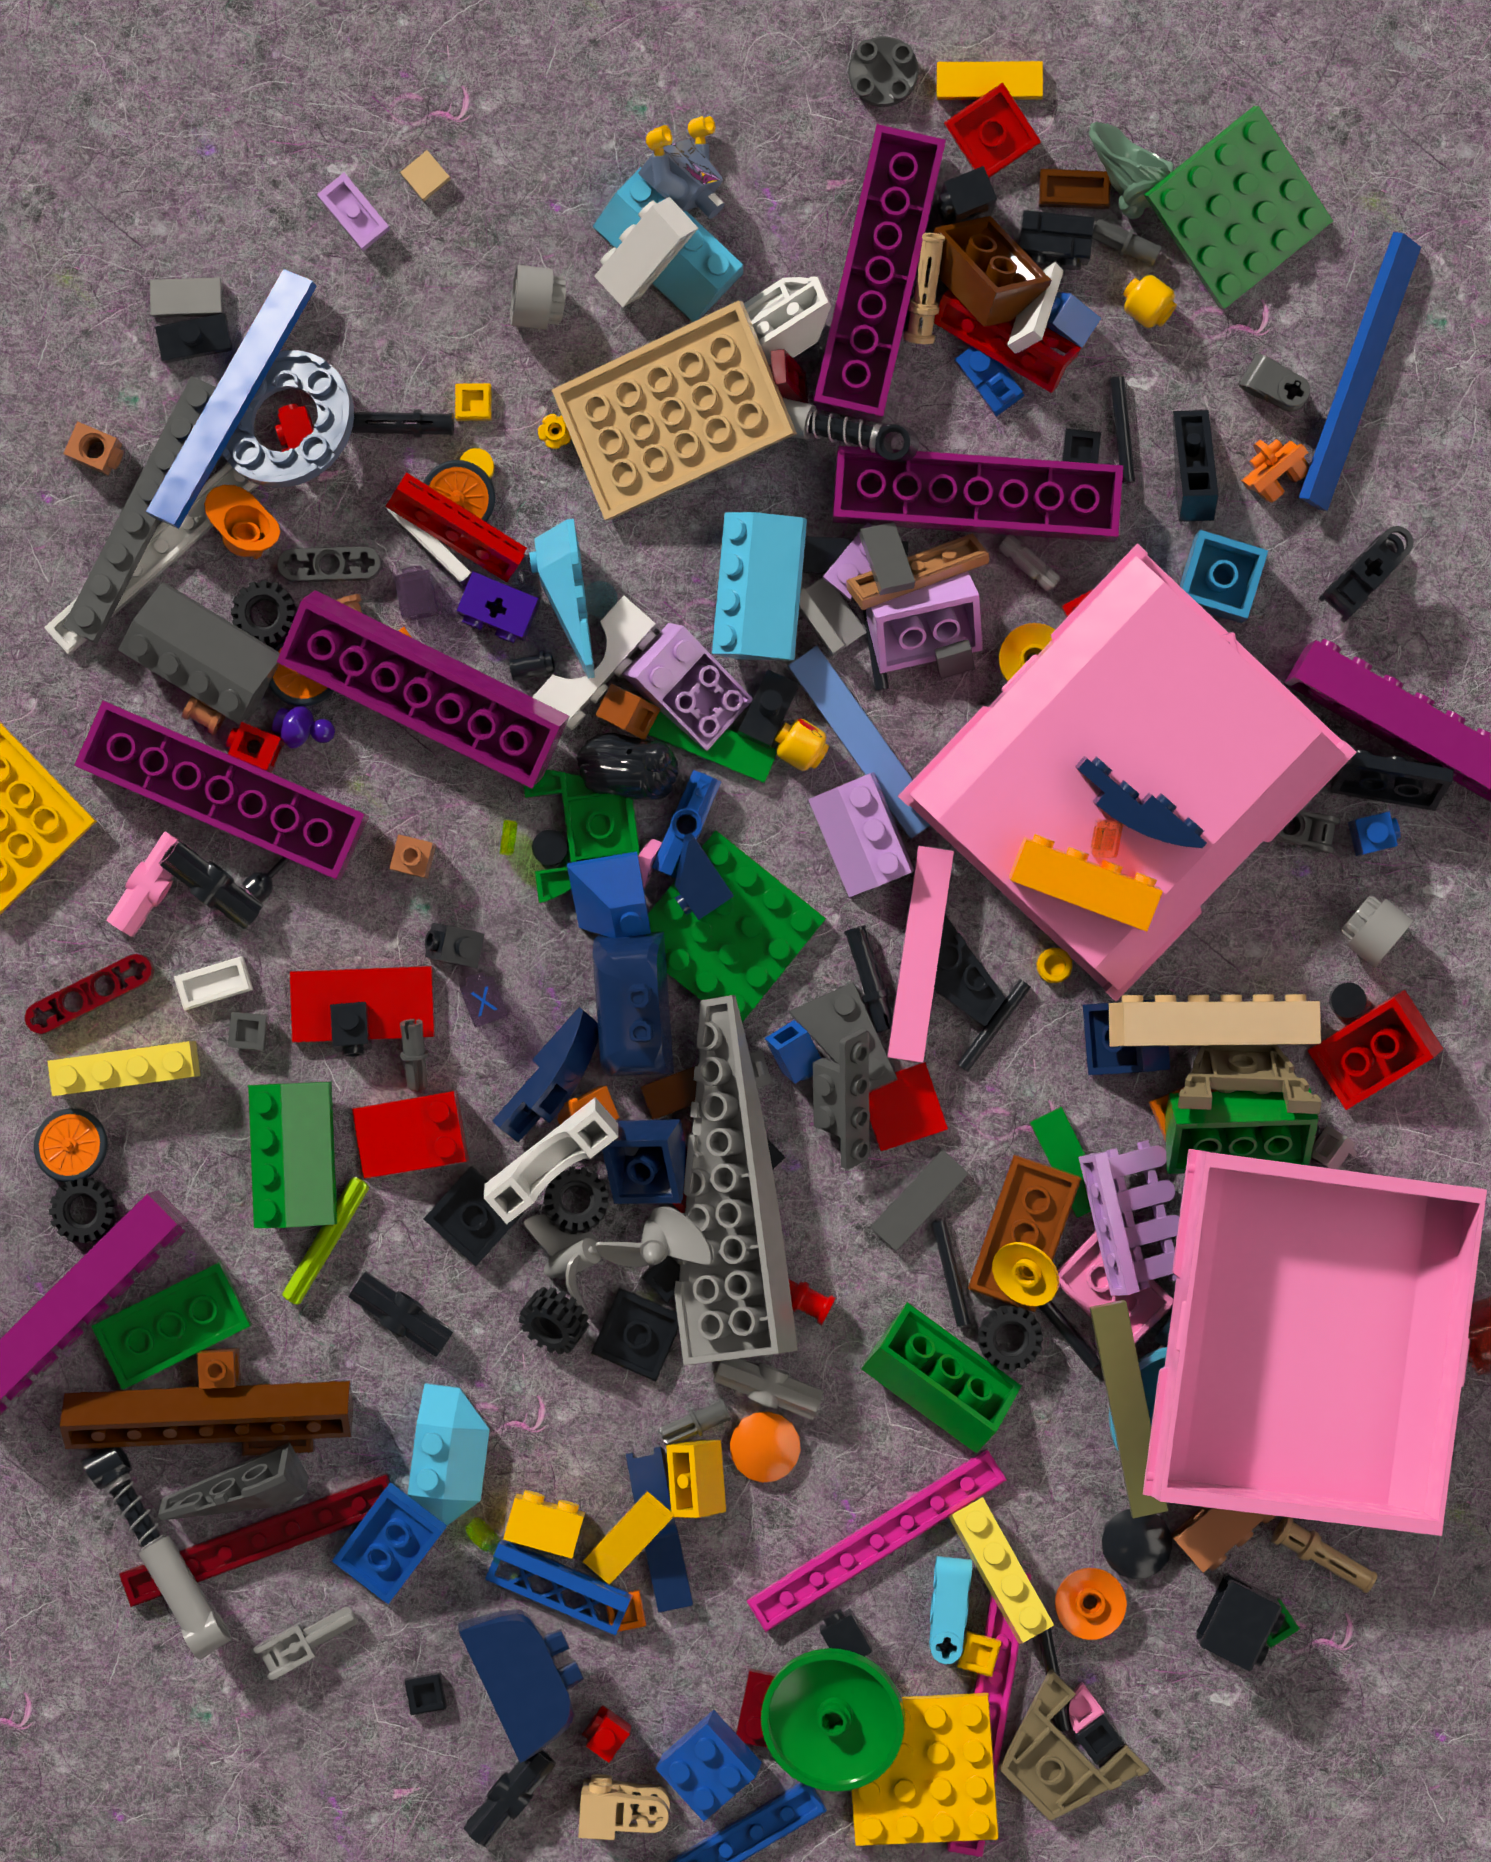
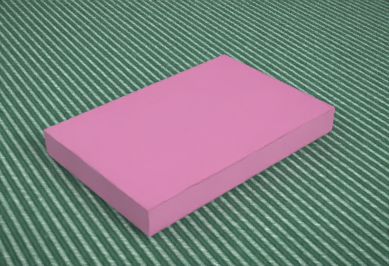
[1057,1230,1174,1344]

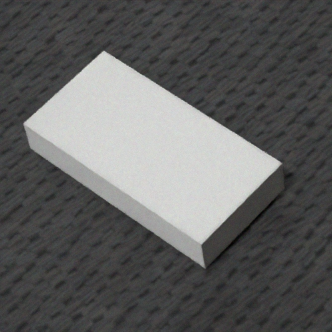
[174,956,253,1011]

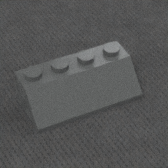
[118,582,280,724]

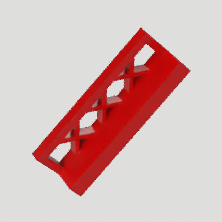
[934,290,1081,393]
[385,472,527,583]

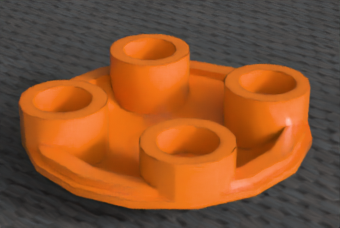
[730,1411,801,1483]

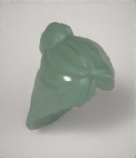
[1089,121,1174,219]

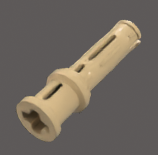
[903,233,945,344]
[1272,1517,1377,1593]

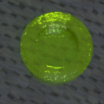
[499,819,518,856]
[465,1517,500,1552]

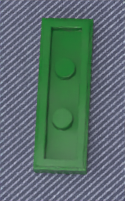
[1029,1106,1091,1218]

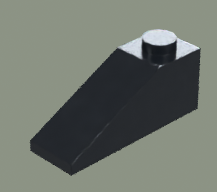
[1173,410,1219,522]

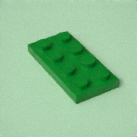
[91,1261,252,1390]

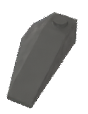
[158,1442,309,1521]

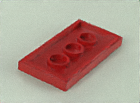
[290,966,435,1043]

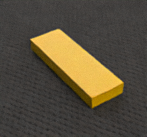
[936,61,1043,100]
[583,1491,674,1585]

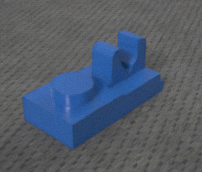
[954,346,1025,417]

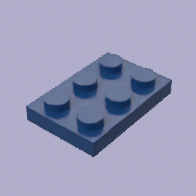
[332,1482,447,1604]

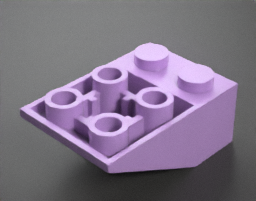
[622,623,753,751]

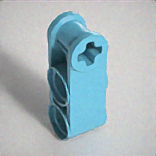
[929,1556,972,1664]

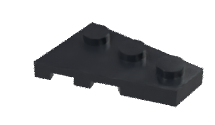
[898,913,1006,1027]

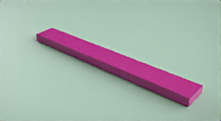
[747,1449,1007,1632]
[947,1572,1031,1857]

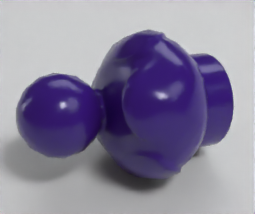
[272,706,335,749]

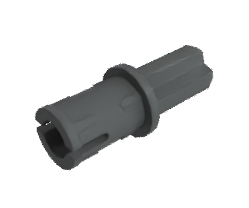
[1092,219,1162,267]
[400,1019,429,1091]
[660,1399,731,1445]

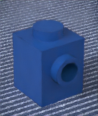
[1046,292,1101,348]
[1348,811,1401,856]
[765,1020,821,1084]

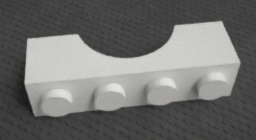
[533,596,657,730]
[484,1097,618,1224]

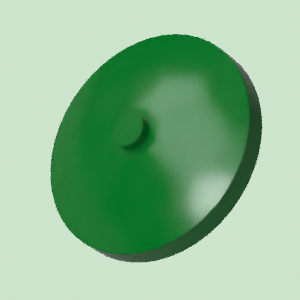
[761,1648,906,1791]

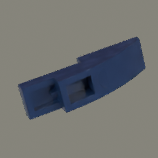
[1075,756,1207,848]
[492,1007,599,1143]

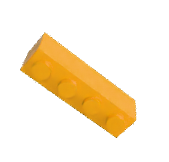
[1009,834,1163,932]

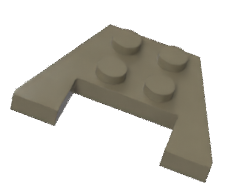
[1178,1045,1321,1114]
[999,1669,1150,1821]

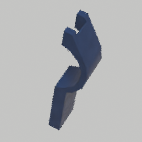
[626,1446,693,1613]

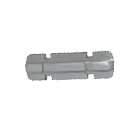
[999,535,1060,592]

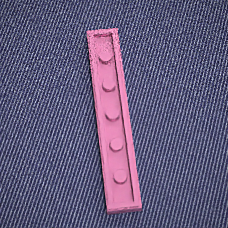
[887,846,954,1063]

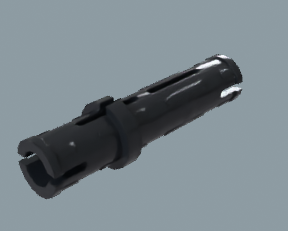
[351,409,454,438]
[844,925,893,1033]

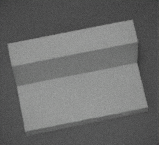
[799,577,867,657]

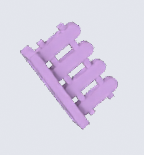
[1079,1140,1179,1296]

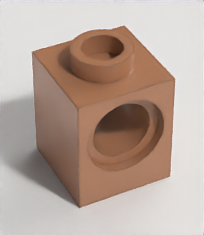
[63,421,124,476]
[389,834,436,879]

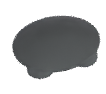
[848,36,919,107]

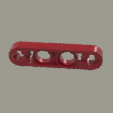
[24,954,155,1034]

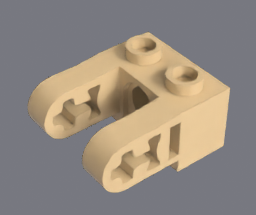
[578,1774,670,1840]

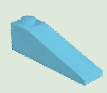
[529,519,595,679]

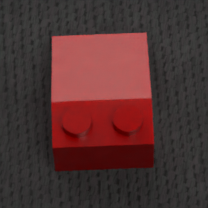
[1307,989,1443,1110]
[352,1090,469,1179]

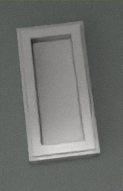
[150,277,223,317]

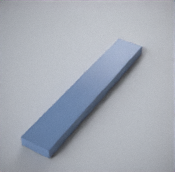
[788,645,930,839]

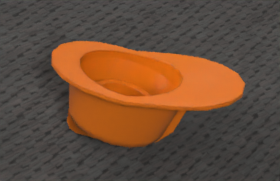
[204,485,280,560]

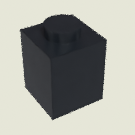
[819,1608,873,1657]

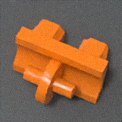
[1241,439,1309,503]

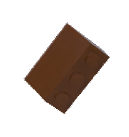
[928,216,1052,327]

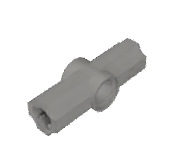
[713,1358,824,1420]

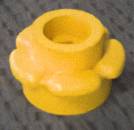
[538,414,571,449]

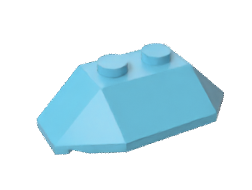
[408,1383,490,1526]

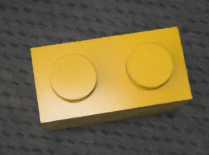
[666,1440,726,1518]
[503,1490,585,1559]

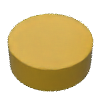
[460,448,495,479]
[1036,948,1073,983]

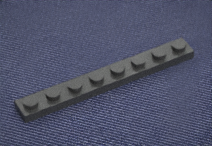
[63,376,216,644]

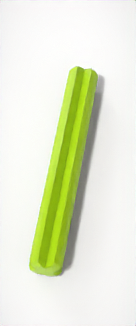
[282,1177,369,1305]

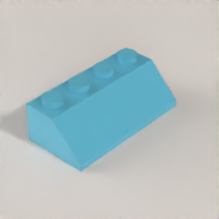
[593,167,743,322]
[712,512,807,661]

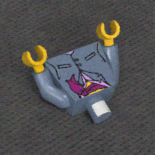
[638,116,725,219]

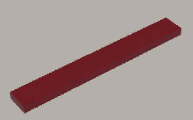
[119,1473,391,1607]

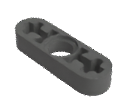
[278,547,382,583]

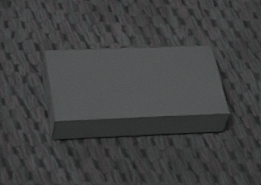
[859,522,915,595]

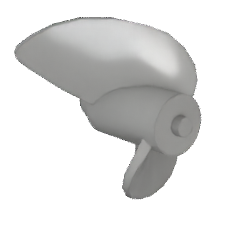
[596,1206,712,1267]
[523,1214,601,1315]

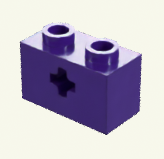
[456,571,540,644]

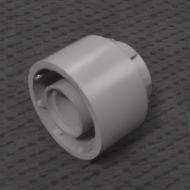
[510,264,566,330]
[1342,896,1414,968]

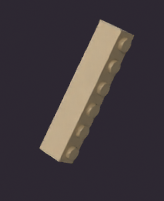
[1109,994,1321,1047]

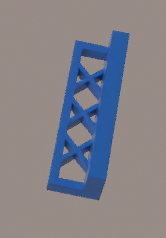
[485,1538,633,1636]

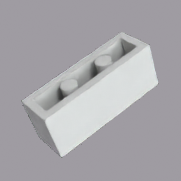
[594,197,699,307]

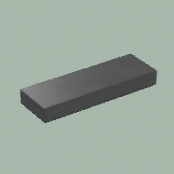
[870,1149,969,1251]

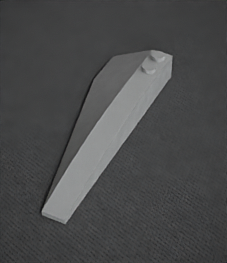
[675,995,798,1365]

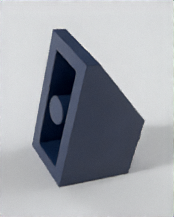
[675,833,734,920]

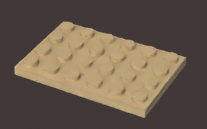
[552,300,797,520]

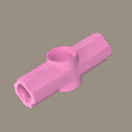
[106,831,192,937]

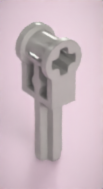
[253,1606,357,1681]

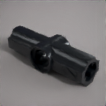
[159,840,263,929]
[348,1271,454,1357]
[463,1749,556,1848]

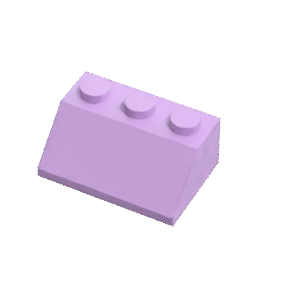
[866,571,983,673]
[808,772,915,897]

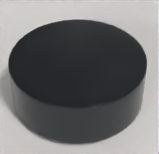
[532,830,568,866]
[1329,982,1366,1018]

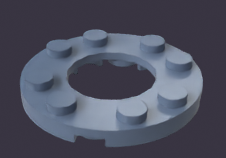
[222,350,354,488]

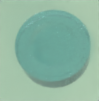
[585,581,618,618]

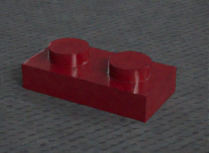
[769,349,808,404]
[736,1668,776,1748]

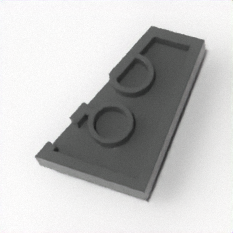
[789,982,898,1093]

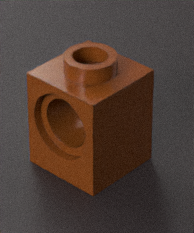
[595,683,661,739]
[197,1348,241,1389]

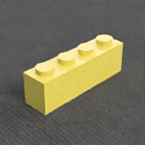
[47,1041,201,1096]
[949,1497,1054,1644]

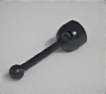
[241,857,290,903]

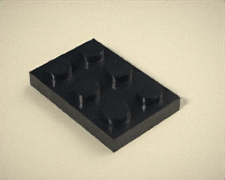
[1330,750,1454,811]

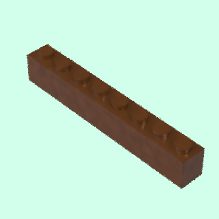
[60,1381,354,1450]

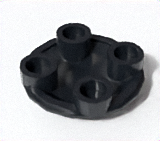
[1101,1509,1172,1579]

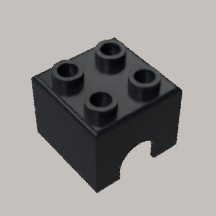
[1195,1573,1285,1671]

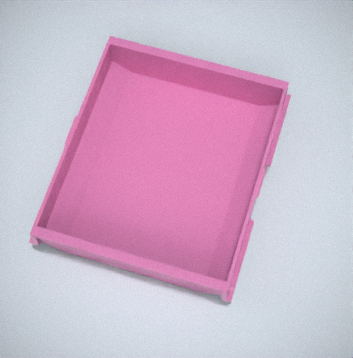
[898,543,1357,1002]
[1143,1149,1487,1536]

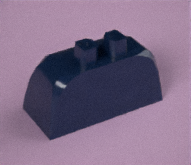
[593,932,674,1076]
[458,1609,584,1764]

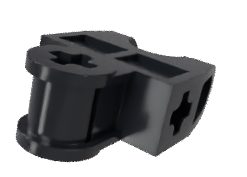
[1318,526,1414,623]

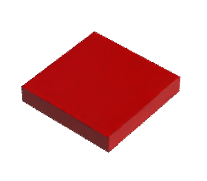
[943,82,1041,178]
[869,1062,948,1152]

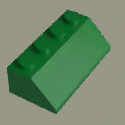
[248,1081,337,1228]
[1165,1088,1319,1174]
[861,1302,1022,1453]

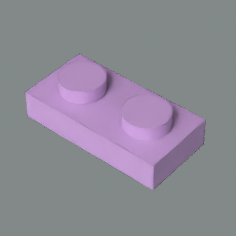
[317,172,390,251]
[823,523,872,601]

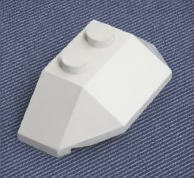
[744,277,831,364]

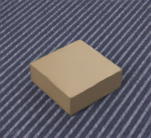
[400,150,451,202]

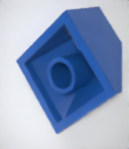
[567,851,651,938]

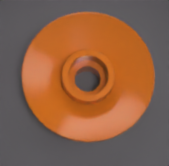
[1055,1568,1127,1640]

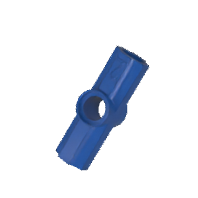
[652,770,722,878]

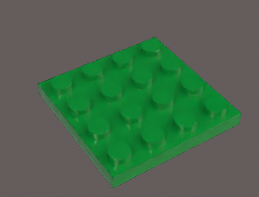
[1144,106,1333,309]
[648,830,826,1023]

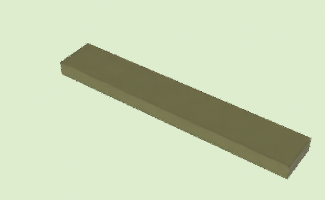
[1090,1300,1168,1518]

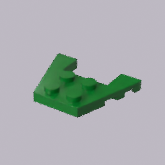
[523,769,640,903]

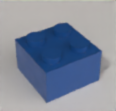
[655,1710,762,1822]

